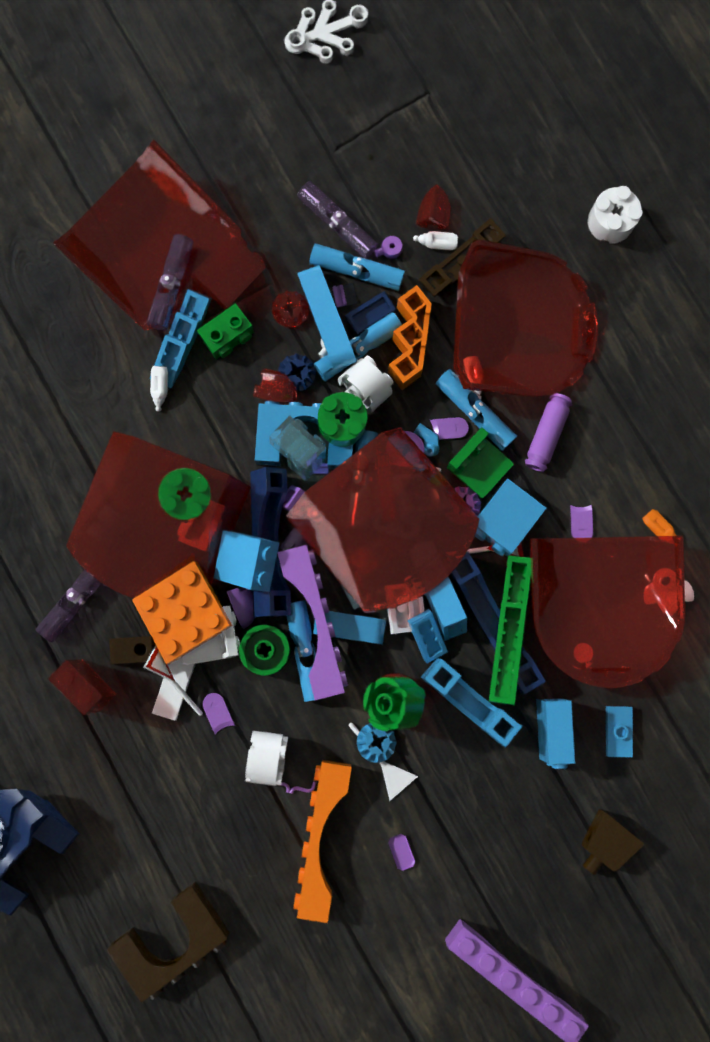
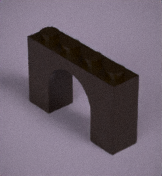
[107,881,230,1003]

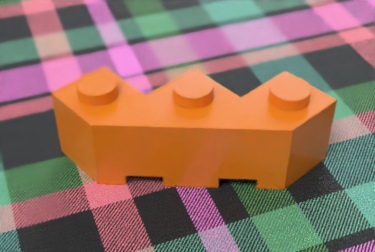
[388,285,432,390]

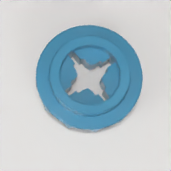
[357,723,397,763]

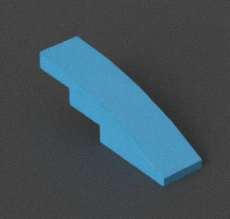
[149,289,212,388]

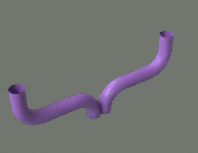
[281,782,317,794]

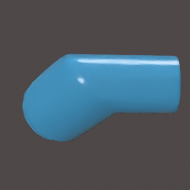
[414,423,440,457]

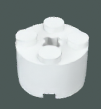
[588,186,642,243]
[338,356,393,414]
[245,731,288,786]

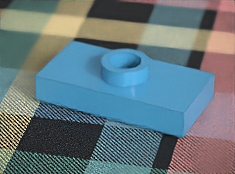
[407,609,448,663]
[606,706,633,757]

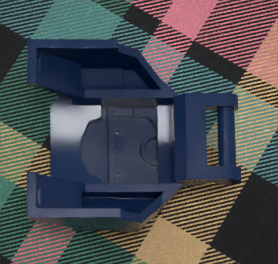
[0,789,79,915]

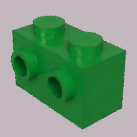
[197,303,254,360]

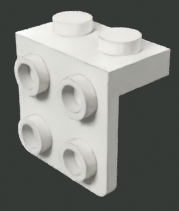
[181,606,240,665]

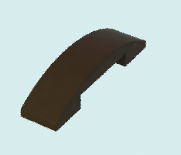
[419,218,506,297]

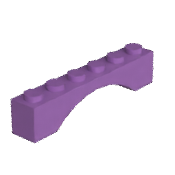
[277,545,348,700]
[445,919,589,1042]

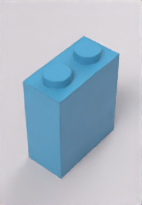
[469,478,546,557]
[213,530,279,592]
[536,698,575,769]

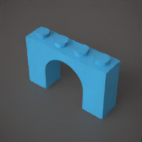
[255,401,353,470]
[420,659,522,747]

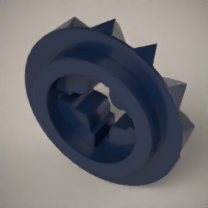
[278,353,316,391]

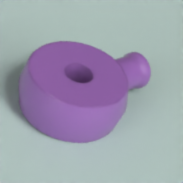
[374,236,403,259]

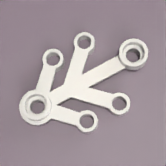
[285,0,368,63]

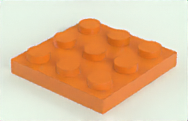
[132,561,232,664]

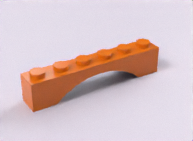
[293,760,352,923]

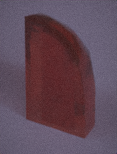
[416,184,451,229]
[253,368,297,402]

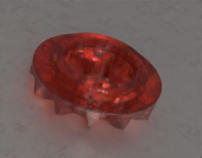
[272,290,309,328]

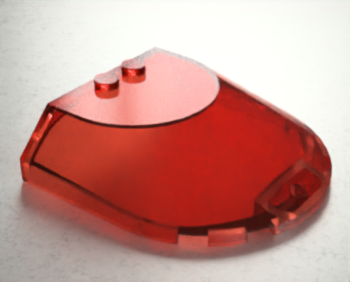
[453,240,598,397]
[530,536,685,688]

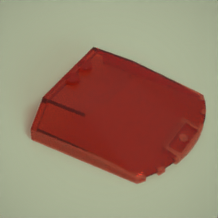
[53,140,241,331]
[286,427,479,613]
[66,431,251,598]

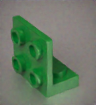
[447,427,513,499]

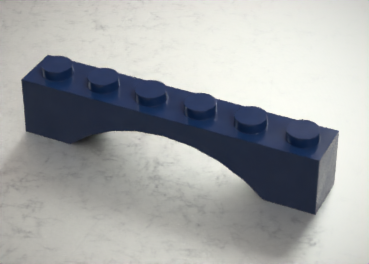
[250,467,291,617]
[444,552,546,694]

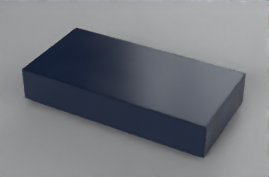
[345,291,397,336]

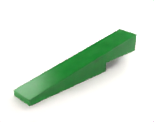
[489,555,533,705]

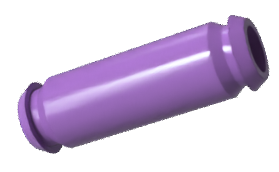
[525,393,572,472]

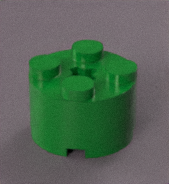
[318,392,367,447]
[158,468,211,520]
[239,625,291,675]
[363,677,425,731]

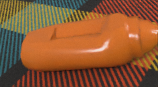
[642,509,681,548]

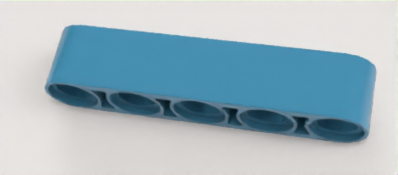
[297,265,357,371]

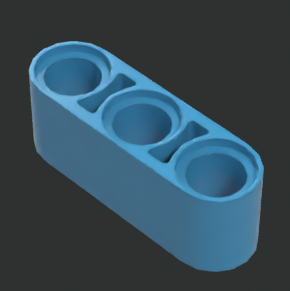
[312,611,386,645]

